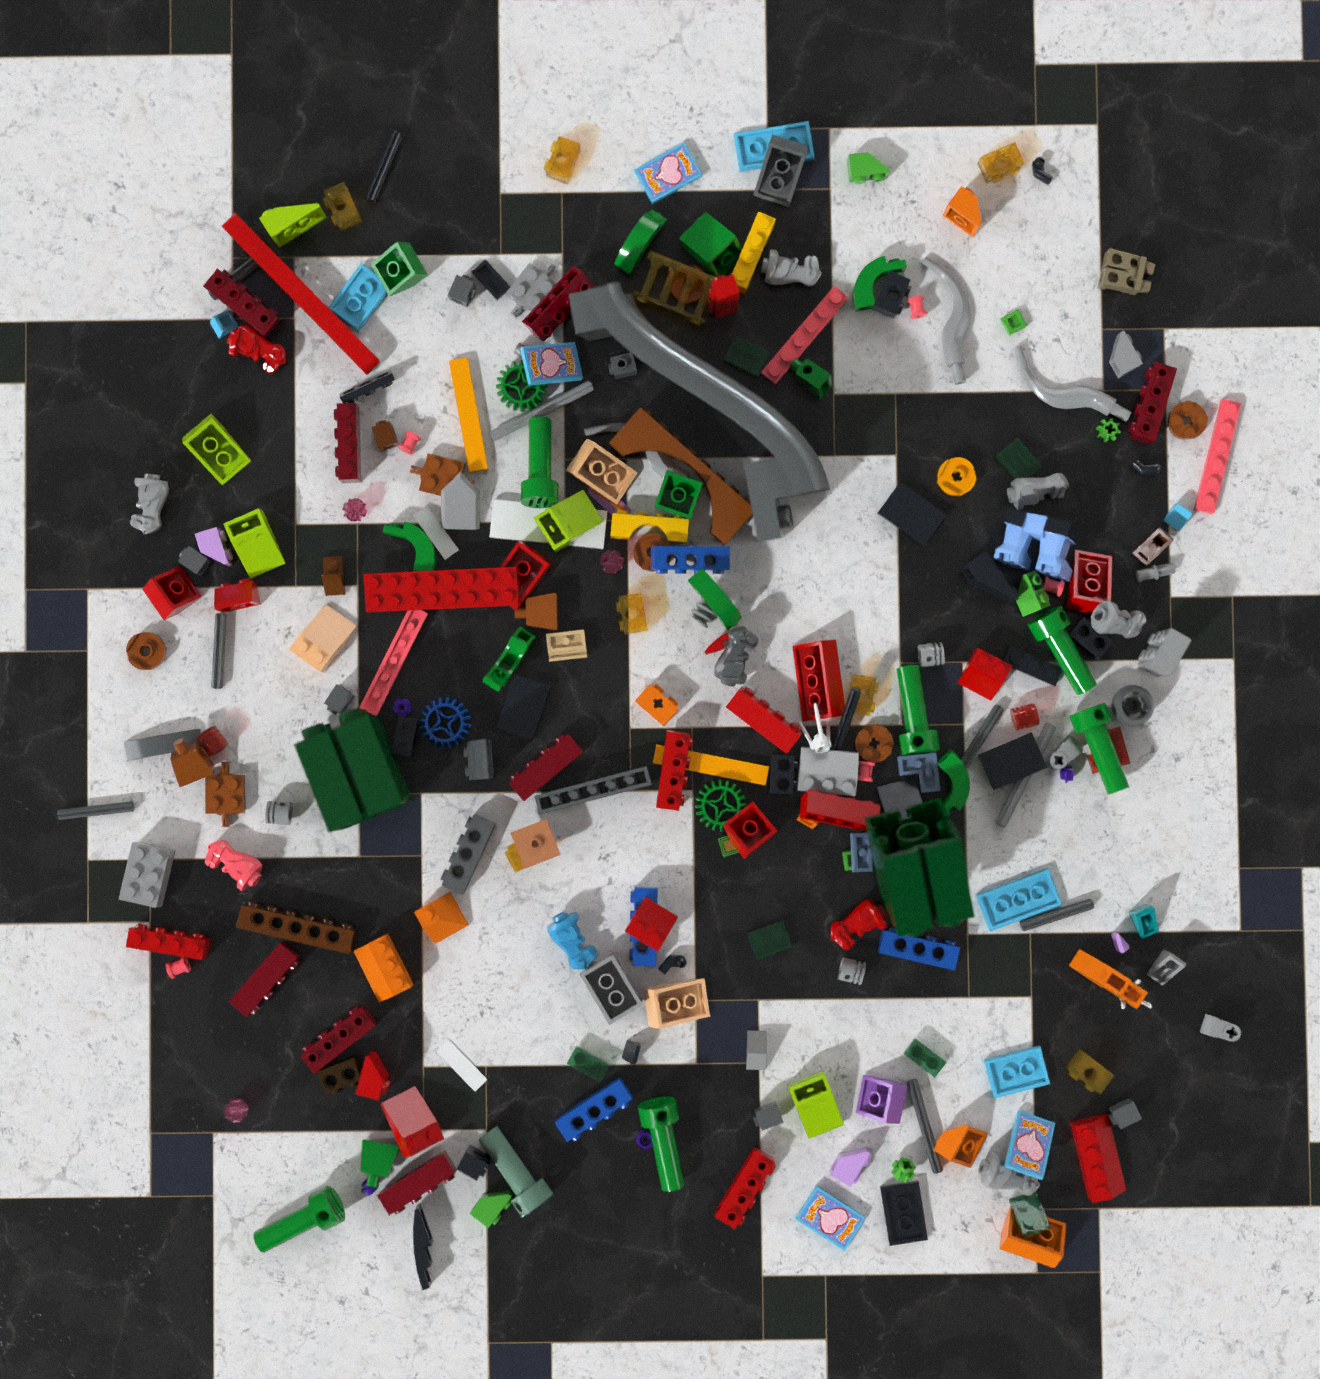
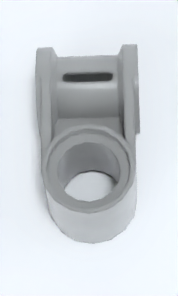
[1046,735,1084,769]
[1200,1014,1241,1042]

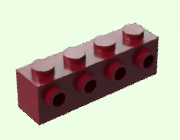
[522,266,595,342]
[203,268,280,338]
[1128,362,1177,444]
[334,403,361,483]
[509,734,584,801]
[229,941,301,1017]
[300,1005,378,1074]
[377,1150,457,1215]

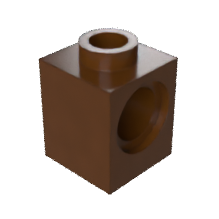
[371,420,399,452]

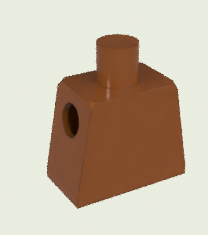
[515,593,558,631]
[171,739,214,788]

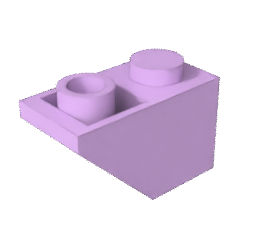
[195,527,233,566]
[829,1148,871,1187]

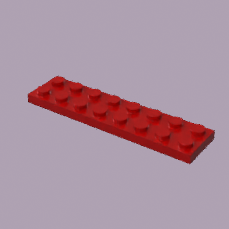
[363,566,519,612]

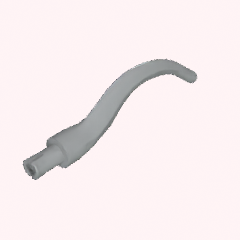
[922,257,971,385]
[1014,346,1132,422]
[584,423,705,496]

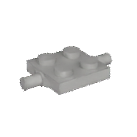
[506,262,556,318]

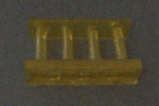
[633,251,716,325]

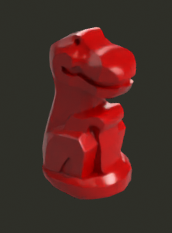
[227,324,286,374]
[830,899,888,950]

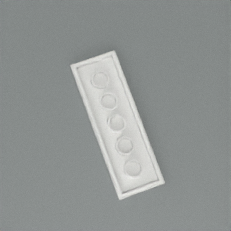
[489,499,607,549]

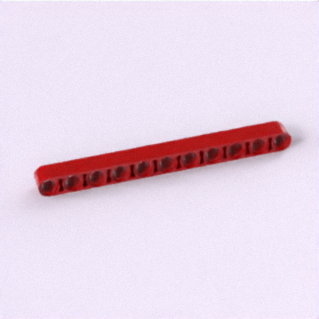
[221,213,380,375]

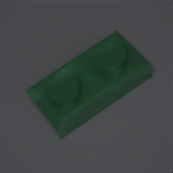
[903,1038,947,1078]
[567,1045,610,1082]

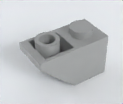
[1109,331,1143,379]

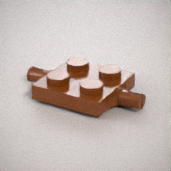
[410,453,475,496]
[205,762,245,827]

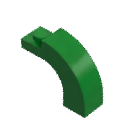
[614,209,667,274]
[852,256,907,312]
[383,522,437,571]
[687,568,742,630]
[482,626,536,692]
[937,749,970,815]

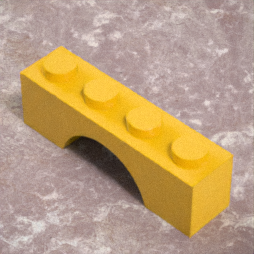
[732,211,776,294]
[611,510,689,544]

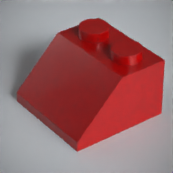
[142,566,202,620]
[214,579,261,613]
[957,648,1012,701]
[723,801,777,859]
[624,897,678,952]
[356,1050,391,1100]

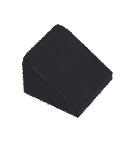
[622,1040,641,1065]

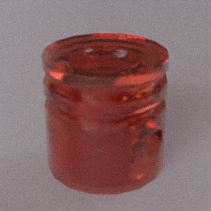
[1010,703,1040,731]
[196,725,229,757]

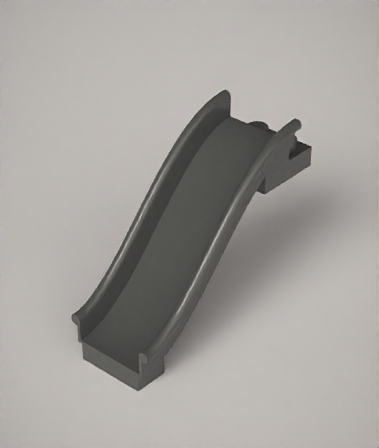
[569,282,830,542]

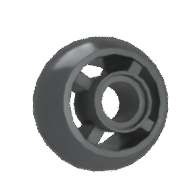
[1111,685,1154,727]

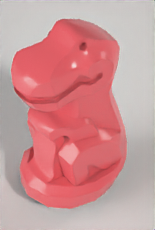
[205,840,262,891]

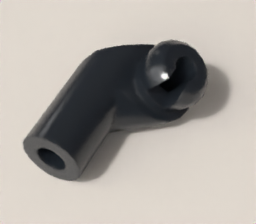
[1032,157,1053,185]
[1131,458,1161,477]
[658,955,687,975]

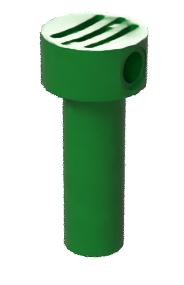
[520,417,559,508]
[1027,605,1097,695]
[896,665,940,756]
[1069,703,1129,795]
[638,1096,684,1192]
[253,1186,345,1253]

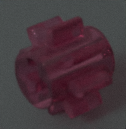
[342,498,367,522]
[600,550,624,574]
[224,1098,248,1123]

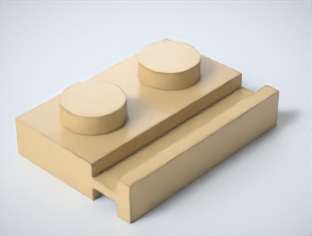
[546,630,588,662]

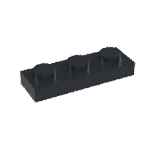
[339,370,395,403]
[1003,646,1062,686]

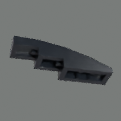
[413,1204,434,1291]

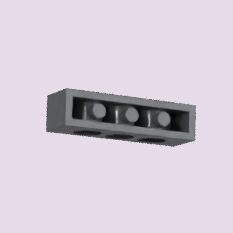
[441,814,496,895]

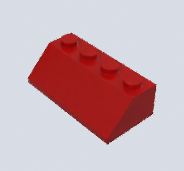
[792,639,845,721]
[1070,1113,1126,1203]

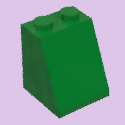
[679,212,742,278]

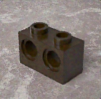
[317,1055,362,1095]

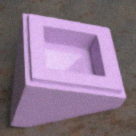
[1111,932,1130,953]

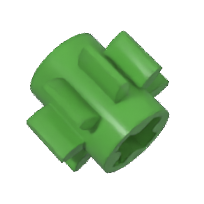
[1096,418,1121,442]
[891,1157,916,1183]

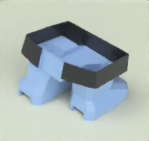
[994,510,1079,581]

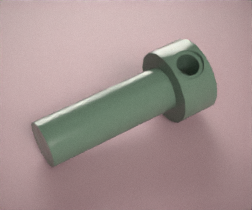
[478,1126,553,1218]

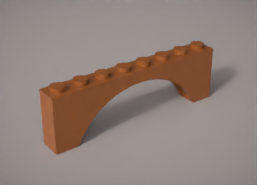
[609,407,753,545]

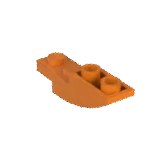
[1069,949,1148,1009]

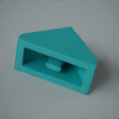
[1129,904,1159,939]

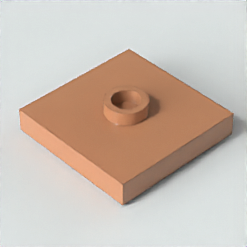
[511,819,561,869]

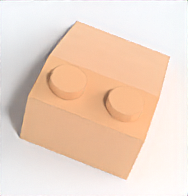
[566,439,638,504]
[289,604,357,673]
[643,978,710,1029]

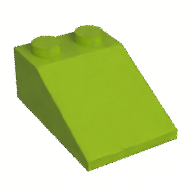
[259,203,327,248]
[182,414,251,485]

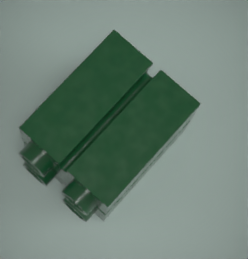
[294,708,413,833]
[864,798,975,937]

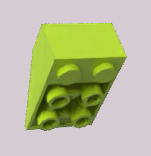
[534,490,604,553]
[224,508,286,579]
[787,1070,844,1139]

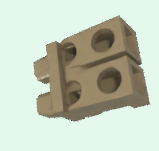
[1097,248,1155,295]

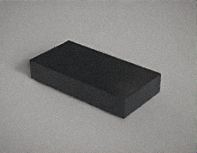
[471,259,510,301]

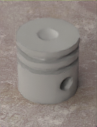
[918,642,945,667]
[265,801,293,825]
[838,957,866,985]

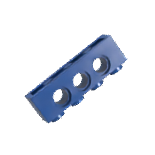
[651,546,730,574]
[629,887,658,966]
[877,927,960,970]
[554,1077,632,1142]

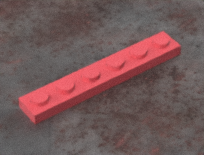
[761,286,849,385]
[1194,399,1241,514]
[359,610,428,716]

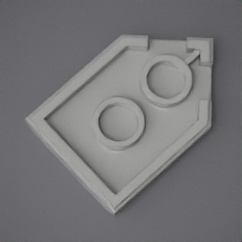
[441,472,480,530]

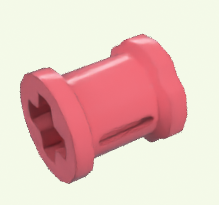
[907,295,928,319]
[398,430,421,455]
[1042,575,1065,597]
[858,761,875,782]
[165,957,191,979]

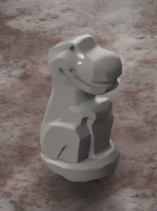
[761,249,822,287]
[130,473,169,534]
[1007,473,1069,510]
[1091,600,1146,638]
[978,1152,1040,1196]

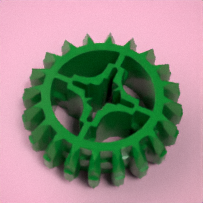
[496,360,548,412]
[695,779,747,832]

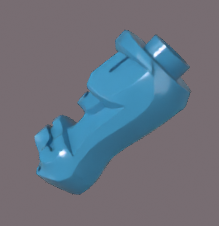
[547,911,598,970]

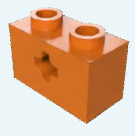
[635,684,679,726]

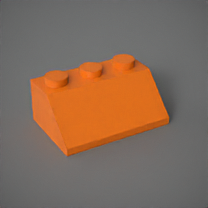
[354,933,414,1002]
[999,1205,1066,1268]

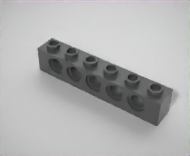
[534,766,652,815]

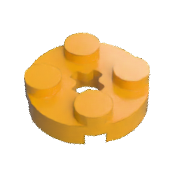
[937,457,976,496]

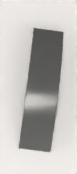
[124,729,204,761]

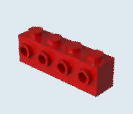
[707,274,740,319]
[726,686,803,754]
[656,730,693,811]
[800,789,880,832]
[126,924,211,960]
[714,1146,776,1229]

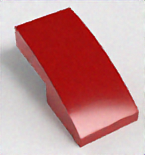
[705,631,730,655]

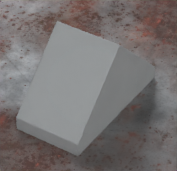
[1147,950,1186,986]
[746,1030,767,1070]

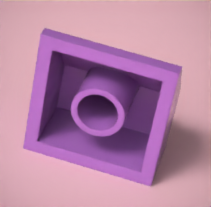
[856,1075,907,1124]

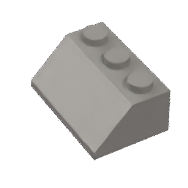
[797,747,859,796]

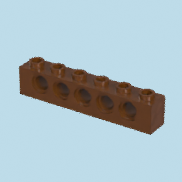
[236,901,357,954]

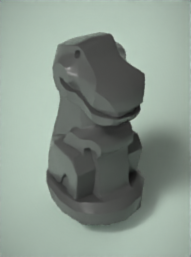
[714,626,759,687]

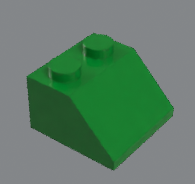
[371,242,428,296]
[654,470,703,519]

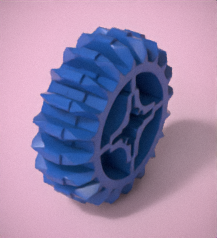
[419,697,471,749]

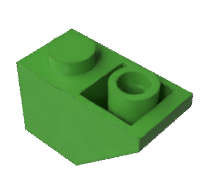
[847,152,889,184]
[1016,570,1051,617]
[470,1190,513,1228]

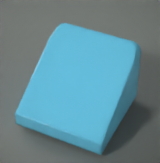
[210,310,239,338]
[1163,503,1192,531]

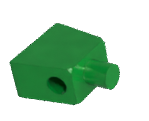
[789,358,832,400]
[360,1139,400,1188]

